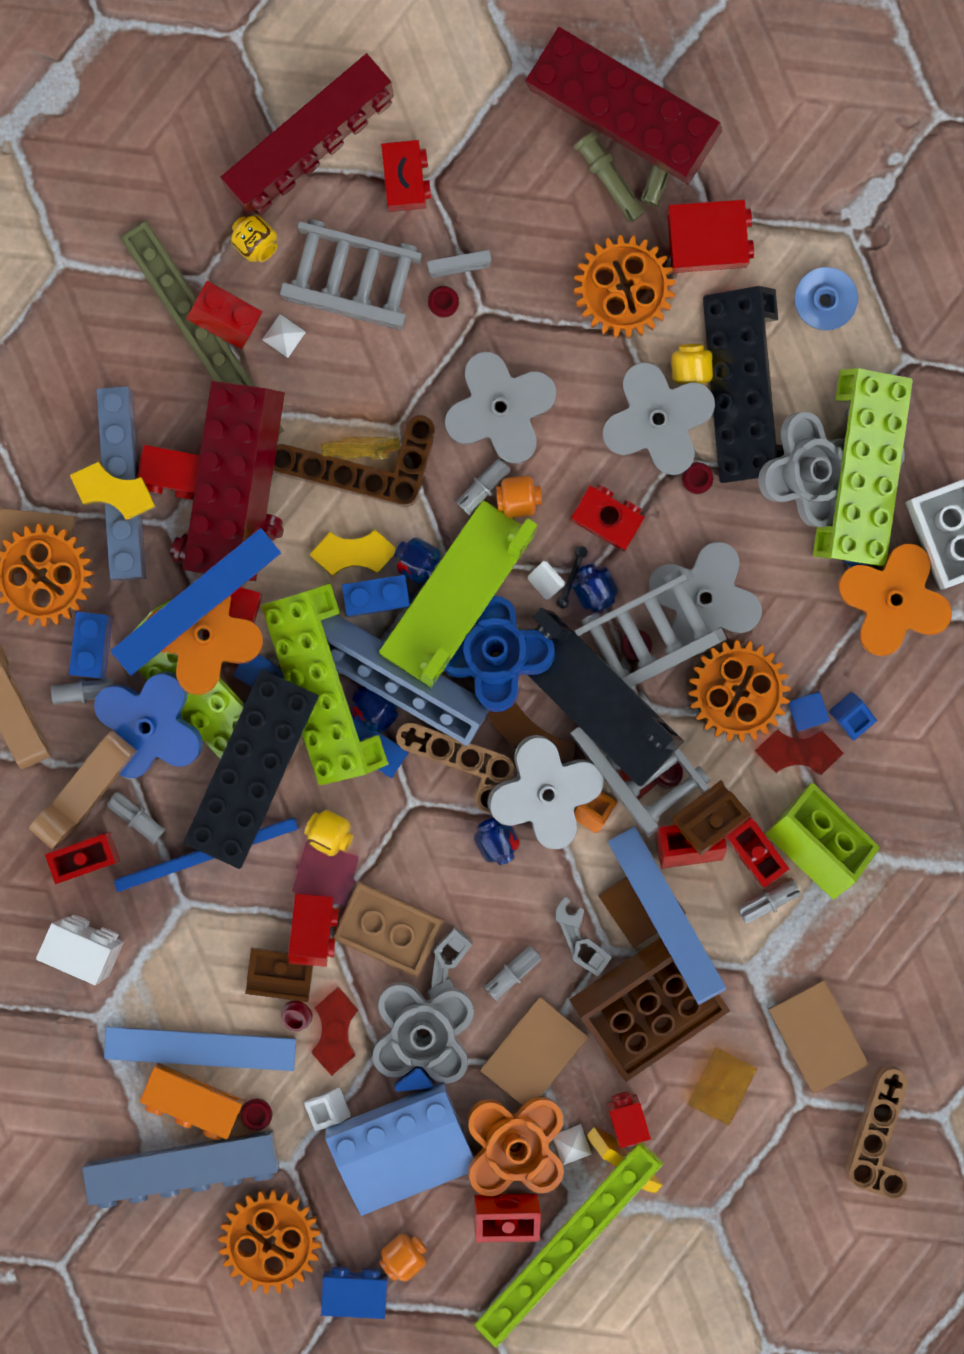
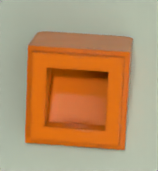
[574,791,617,833]

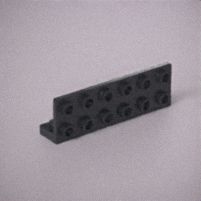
[703,286,784,483]
[528,608,684,787]
[183,668,319,869]

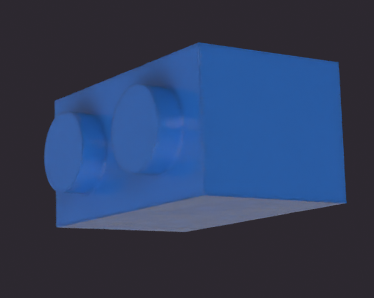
[342,575,410,618]
[69,612,113,679]
[321,1267,388,1319]

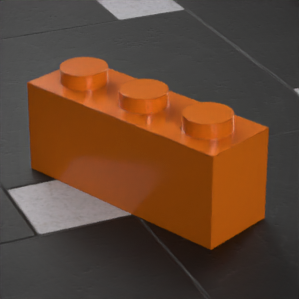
[139,1063,245,1141]

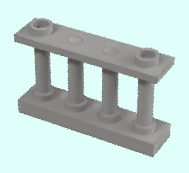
[280,219,423,331]
[575,569,726,688]
[571,687,710,837]

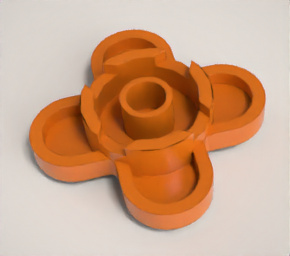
[838,544,952,656]
[146,596,263,695]
[467,1097,564,1196]

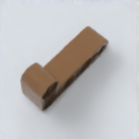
[0,644,51,770]
[396,723,515,813]
[28,730,137,850]
[845,1065,908,1199]

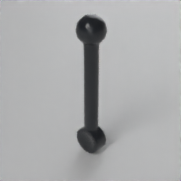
[557,546,588,609]

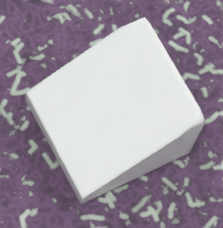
[527,561,565,600]
[303,1088,351,1131]

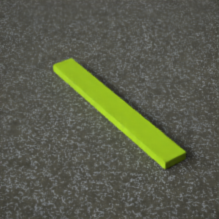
[474,1142,665,1348]

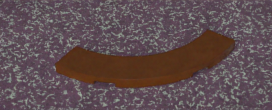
[471,626,576,764]

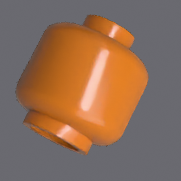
[496,476,542,518]
[379,1234,427,1282]

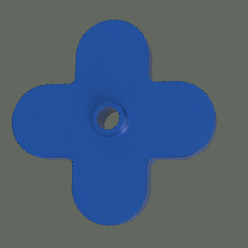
[444,596,555,712]
[94,672,203,778]

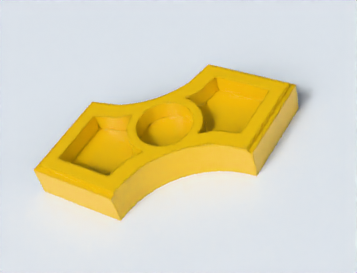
[70,462,156,520]
[309,529,398,576]
[587,1127,663,1193]

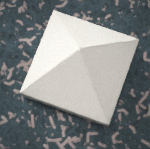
[262,314,306,358]
[553,1124,592,1165]

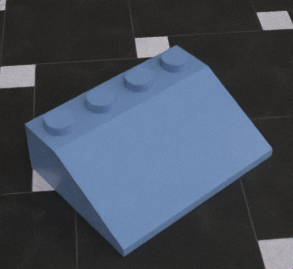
[325,1082,474,1216]

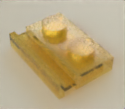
[321,437,400,460]
[687,1047,757,1126]

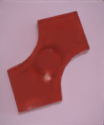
[754,729,844,775]
[311,986,359,1076]

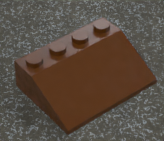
[569,937,730,1082]

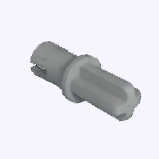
[455,459,511,515]
[51,678,115,705]
[107,792,166,845]
[738,878,801,923]
[484,946,542,1001]

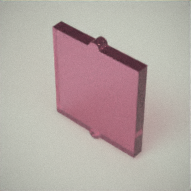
[292,842,359,907]

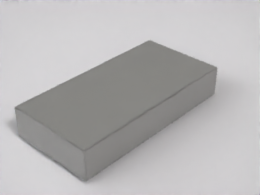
[427,250,491,278]

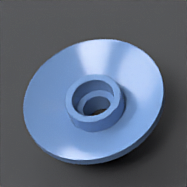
[794,267,858,331]

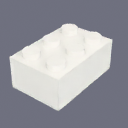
[905,479,964,591]
[36,914,124,985]

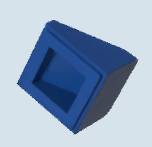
[788,691,830,732]
[829,692,877,741]
[394,1066,434,1092]

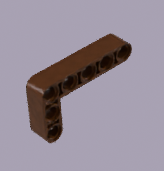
[273,415,435,507]

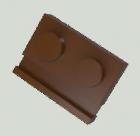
[671,780,751,856]
[245,947,313,1002]

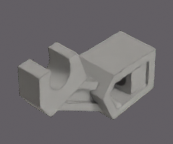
[555,896,612,976]
[428,925,473,999]

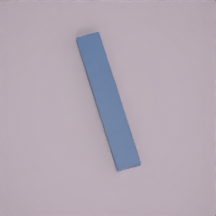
[607,827,727,1005]
[104,1026,297,1071]

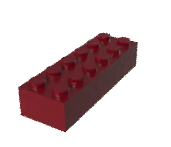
[525,26,722,185]
[220,53,394,216]
[183,381,285,581]

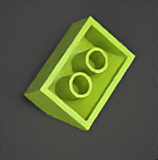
[765,782,881,900]

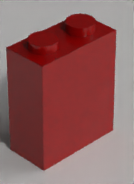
[667,200,754,273]

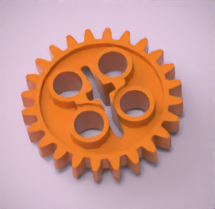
[573,235,676,339]
[0,524,95,627]
[687,640,791,742]
[218,1188,322,1294]

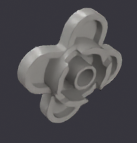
[445,352,556,464]
[603,363,715,475]
[758,412,845,527]
[648,542,762,654]
[488,735,604,849]
[373,982,474,1084]

